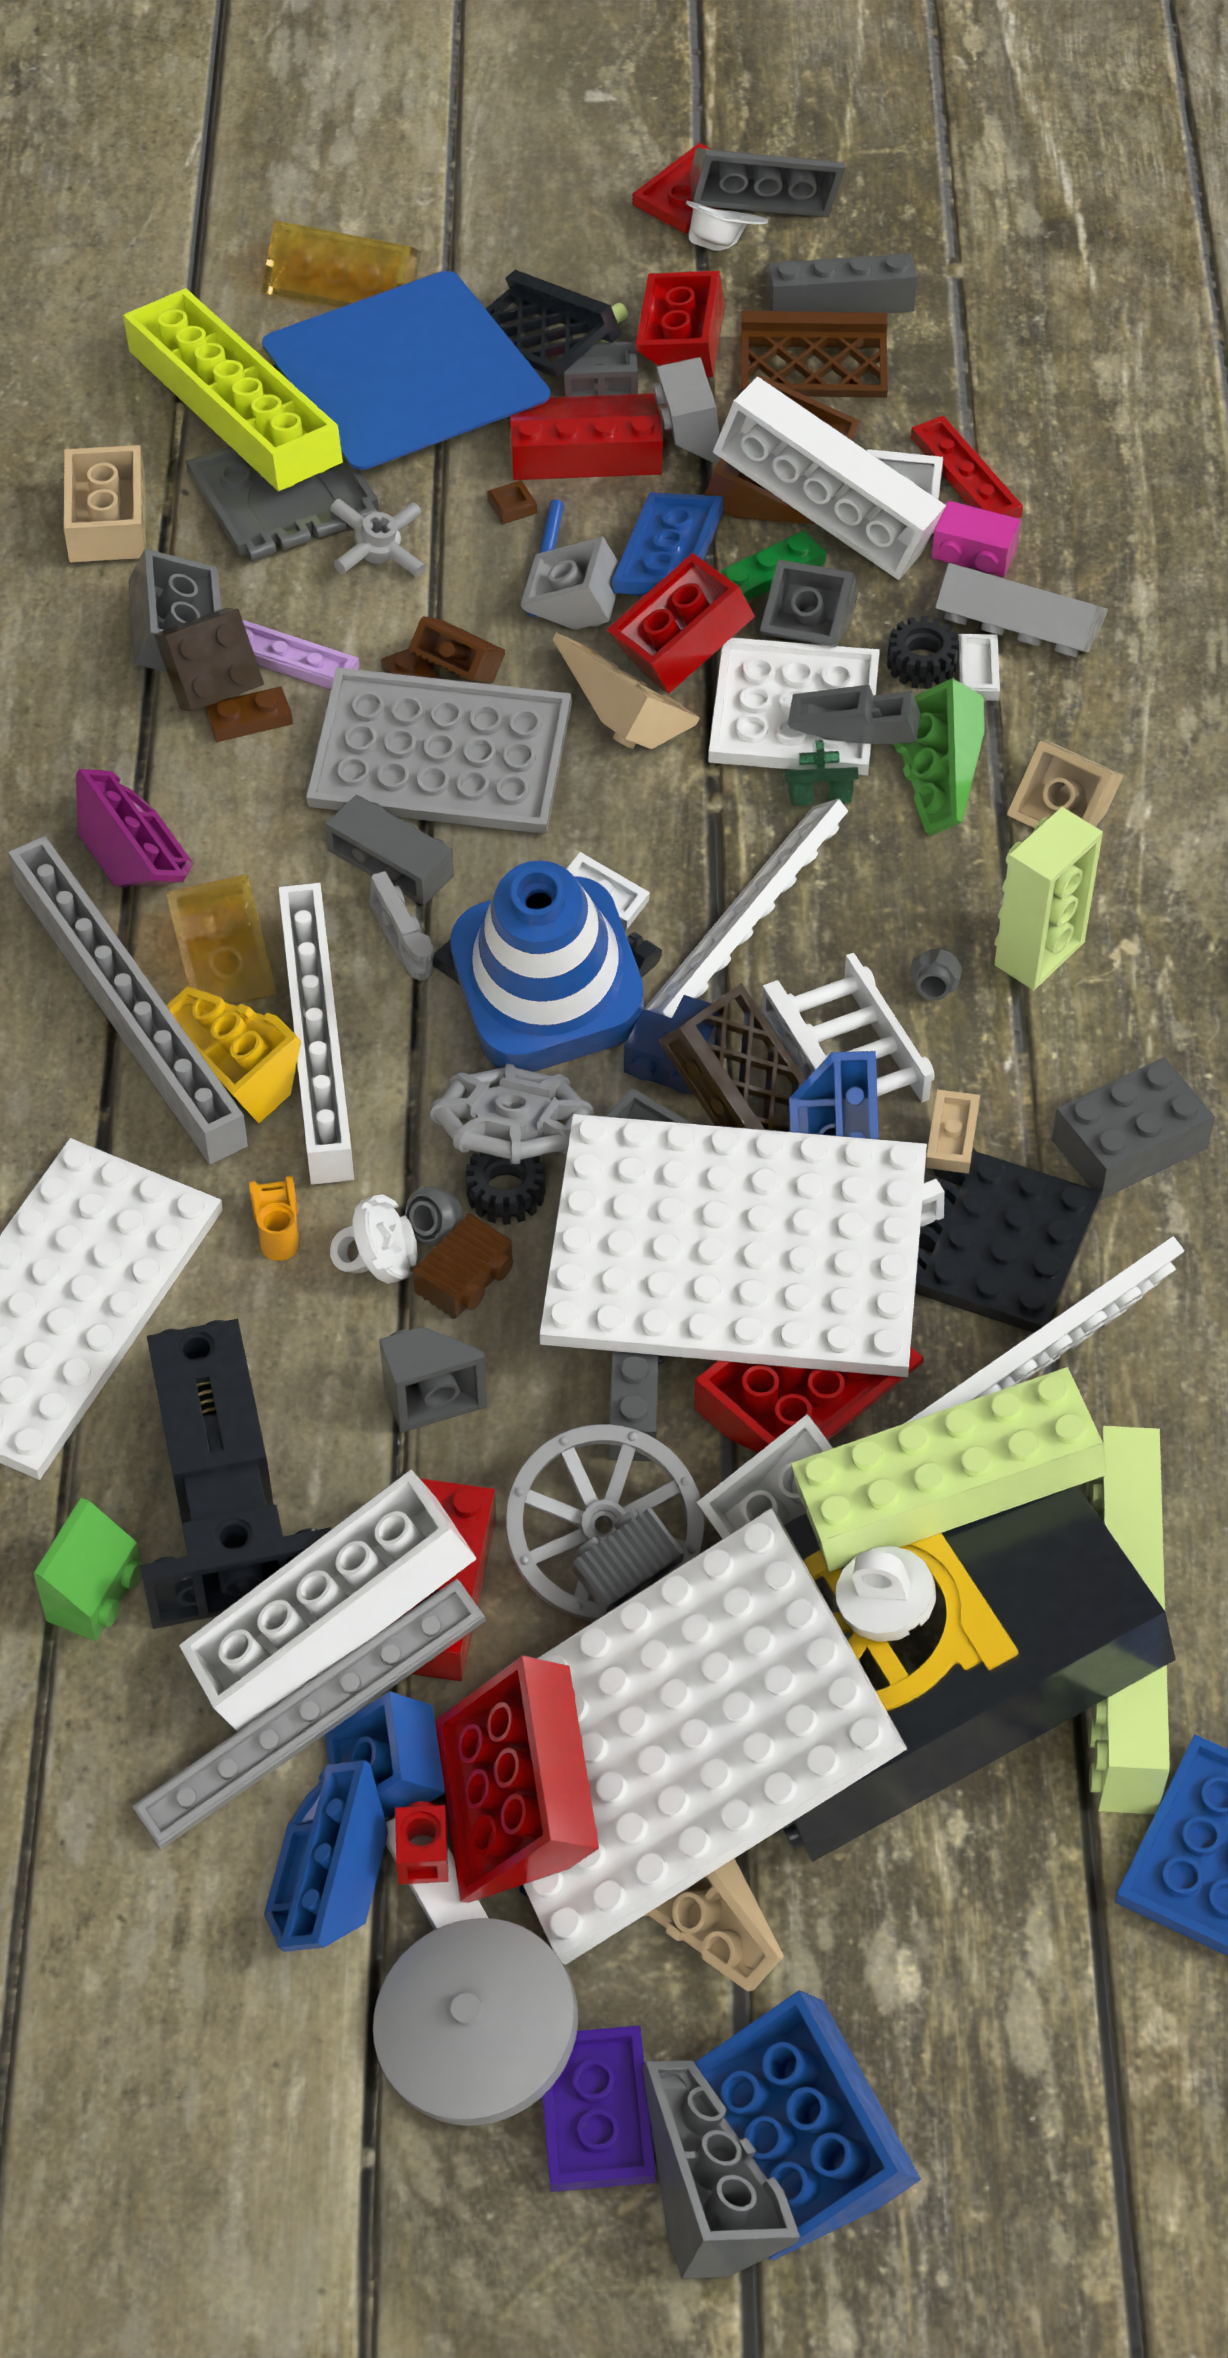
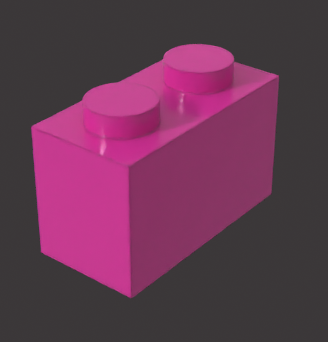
[932,501,1021,577]

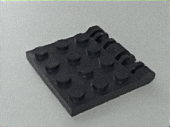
[915,1148,1102,1333]

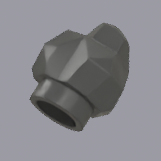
[910,948,962,1001]

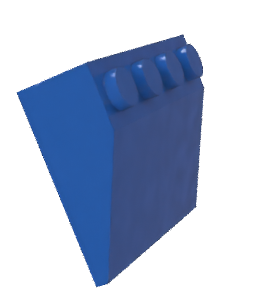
[694,1990,921,2260]

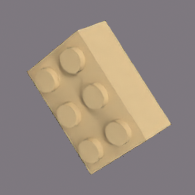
[64,445,146,562]

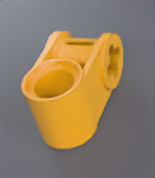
[249,1175,300,1261]

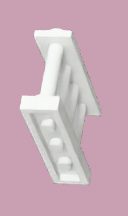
[761,953,934,1103]

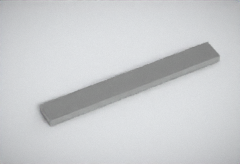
[132,1578,486,1849]

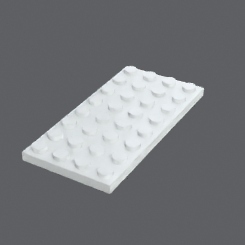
[0,1138,223,1480]
[904,1236,1184,1424]

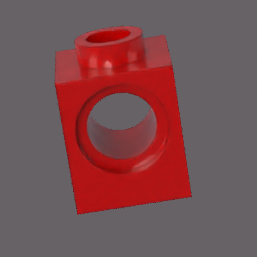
[395,1802,449,1885]

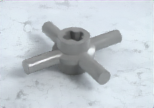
[330,499,426,577]

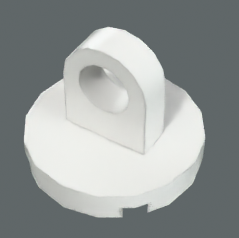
[330,1194,418,1284]
[836,1546,936,1642]

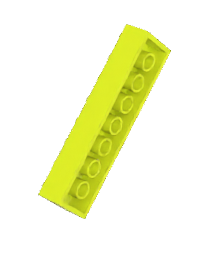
[123,288,343,491]

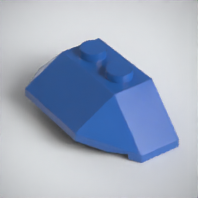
[789,1051,879,1140]
[264,1760,388,1952]

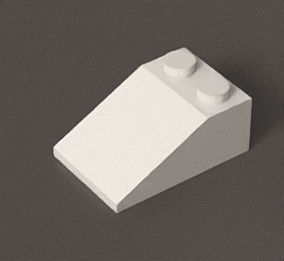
[697,1415,833,1539]

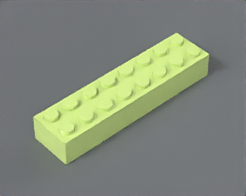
[1085,1426,1170,1814]

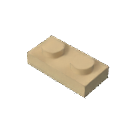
[925,1089,980,1174]

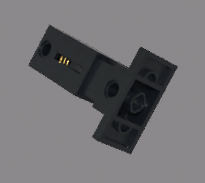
[140,1318,331,1629]

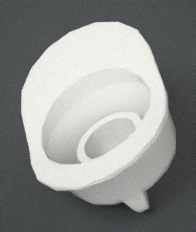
[686,201,768,251]

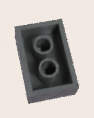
[1052,1057,1215,1200]

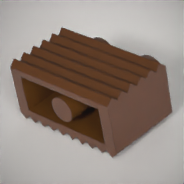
[409,616,505,684]
[413,1213,513,1319]

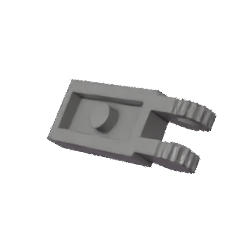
[369,871,435,981]

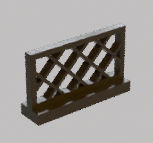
[658,983,806,1132]

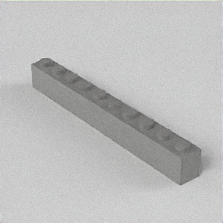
[8,836,248,1165]

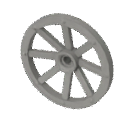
[505,1424,704,1621]

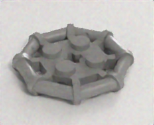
[430,1063,594,1164]

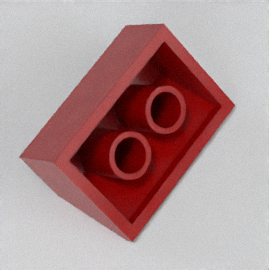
[635,271,725,377]
[606,553,755,694]

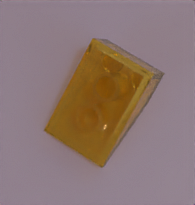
[166,874,277,1005]

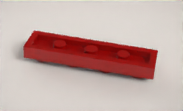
[911,415,1023,518]

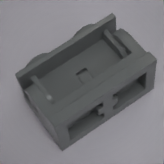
[562,341,638,397]

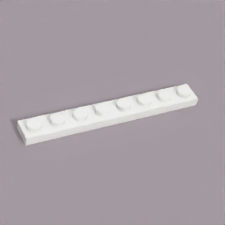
[644,799,848,1018]

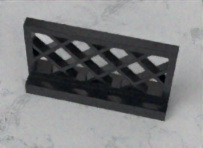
[486,270,622,378]

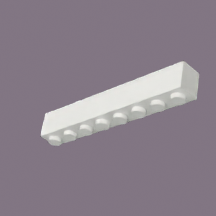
[279,883,354,1185]

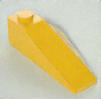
[166,986,301,1124]

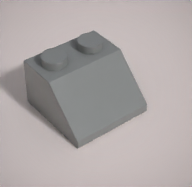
[653,357,720,464]
[520,536,619,630]

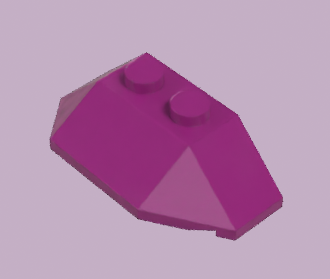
[76,769,194,887]

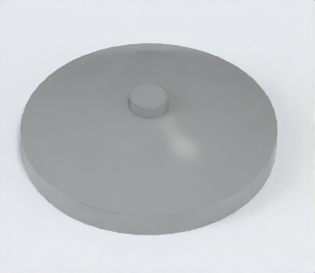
[373,1918,578,2126]

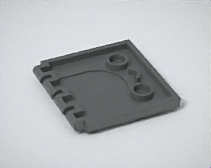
[186,446,379,561]

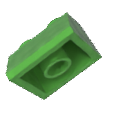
[34,1497,143,1641]

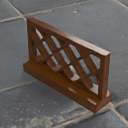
[741,311,888,398]

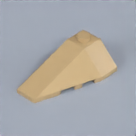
[552,633,700,749]
[644,1858,784,1992]

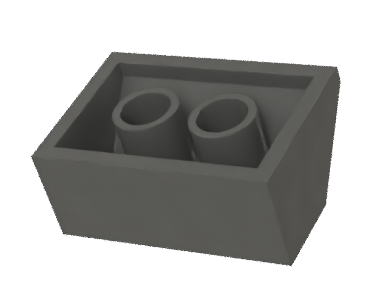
[128,549,221,672]

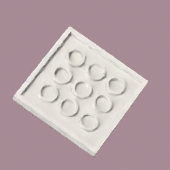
[708,638,880,776]

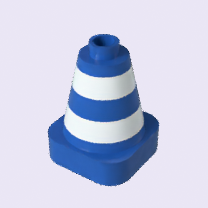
[450,861,644,1072]

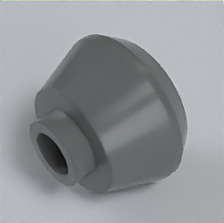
[405,1186,462,1246]

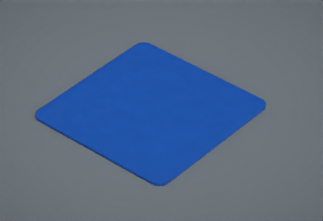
[262,271,550,470]

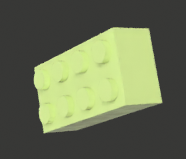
[994,807,1103,991]

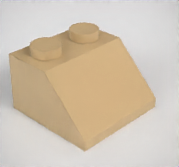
[1007,741,1124,828]

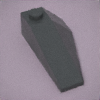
[642,2060,800,2279]

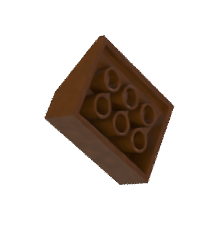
[704,375,861,525]

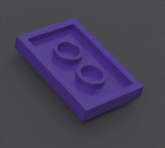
[543,2025,656,2192]

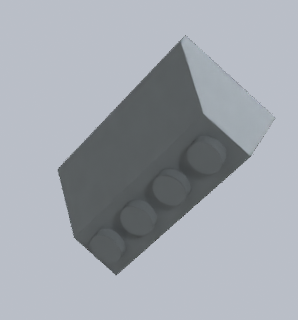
[689,148,845,217]
[763,254,917,313]

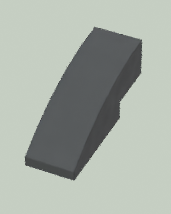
[788,684,920,744]

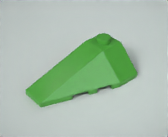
[894,678,985,836]

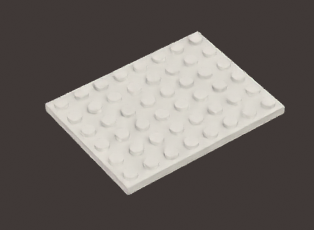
[540,1114,927,1377]
[523,1508,907,1965]

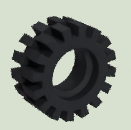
[887,616,959,689]
[466,1152,545,1225]

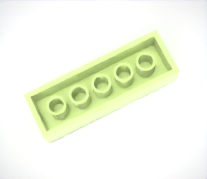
[791,1367,1107,1572]

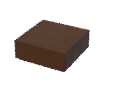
[487,480,537,524]

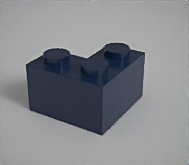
[624,995,717,1095]

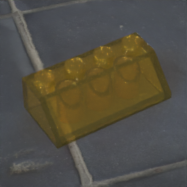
[261,220,421,308]

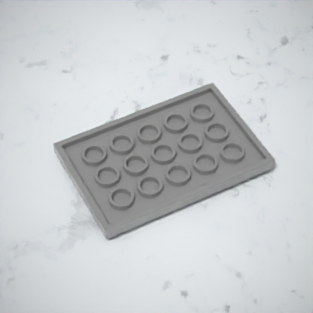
[306,667,572,834]

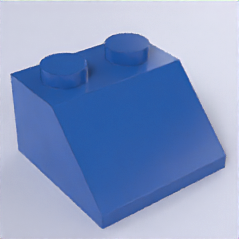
[325,1691,445,1817]

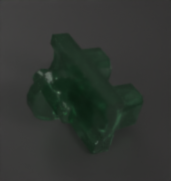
[782,740,859,806]

